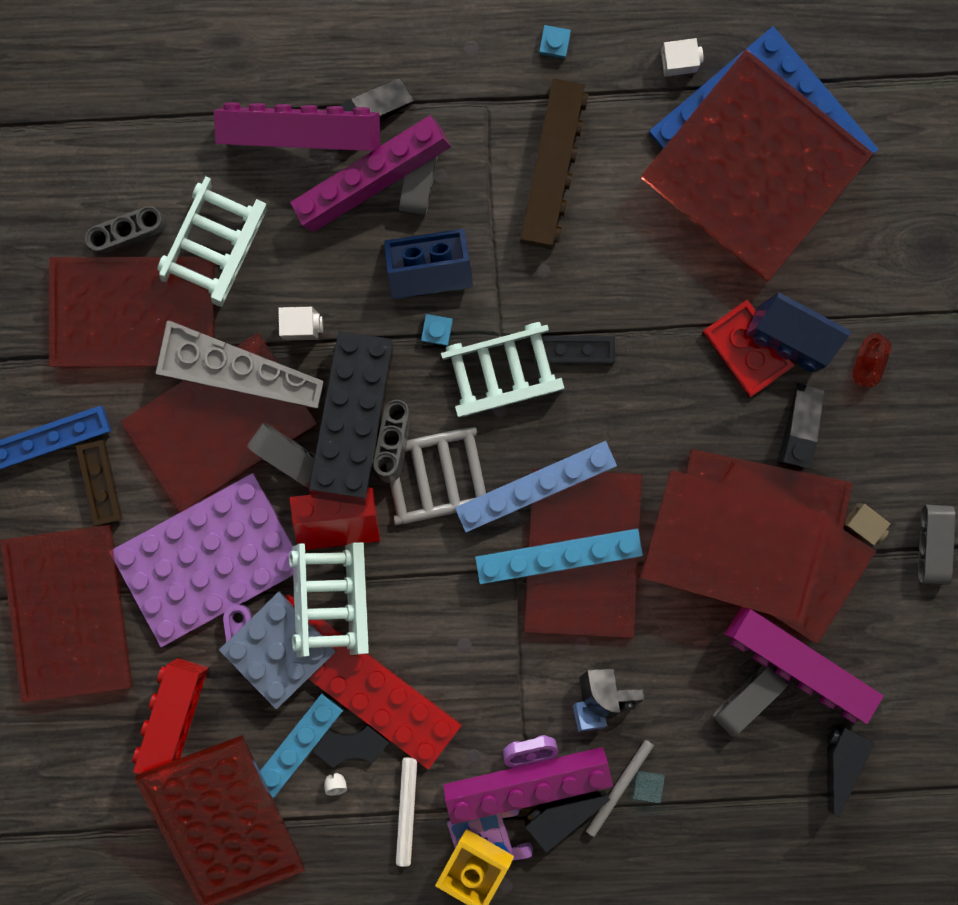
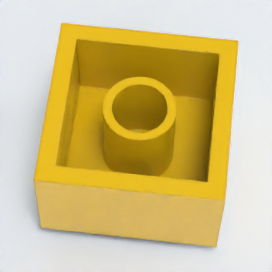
[435,828,514,905]

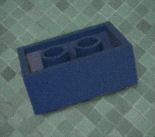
[384,229,473,299]
[745,292,851,372]

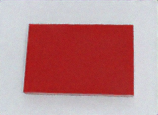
[702,299,795,397]

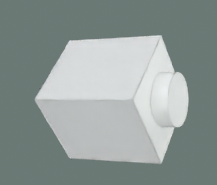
[661,38,703,77]

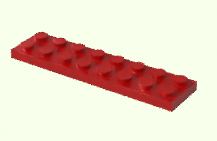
[285,594,461,770]

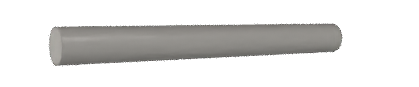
[586,739,654,837]

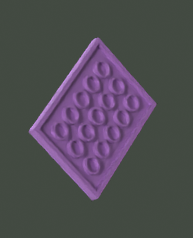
[109,473,294,647]

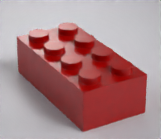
[132,658,209,782]

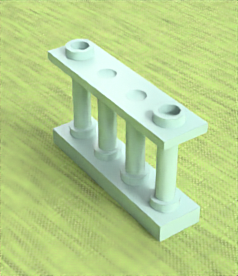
[157,176,267,307]
[441,322,564,418]
[289,543,369,657]

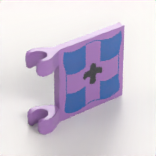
[447,809,533,861]

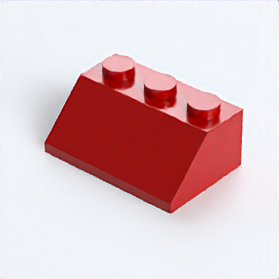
[290,487,380,550]

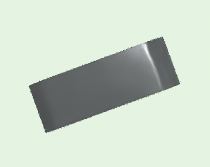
[399,156,438,216]
[85,206,167,255]
[373,400,411,483]
[247,423,315,488]
[918,504,955,585]
[712,664,789,737]

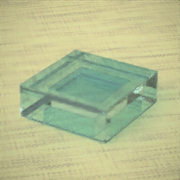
[633,770,665,803]

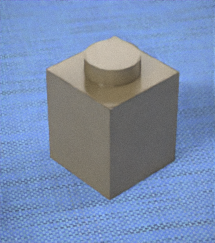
[841,503,891,545]

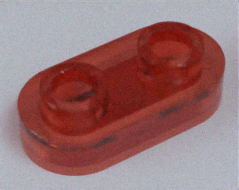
[853,333,892,388]

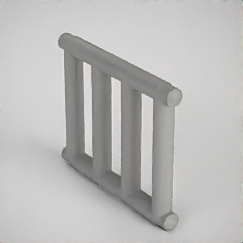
[386,426,486,525]

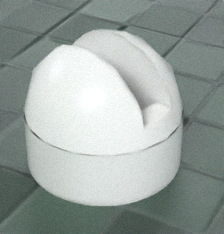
[324,773,347,796]

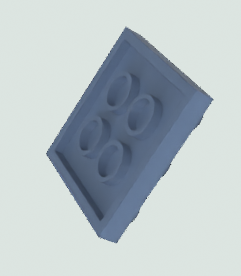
[219,592,337,709]

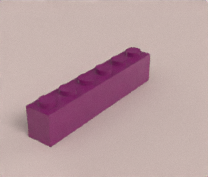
[213,102,380,151]
[290,115,451,232]
[724,607,884,724]
[444,747,613,825]

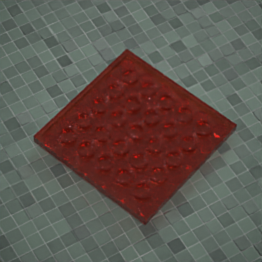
[640,49,874,282]

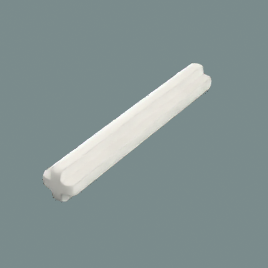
[396,757,417,867]

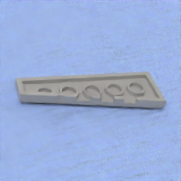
[156,321,324,409]

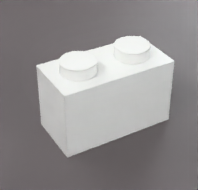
[279,307,323,341]

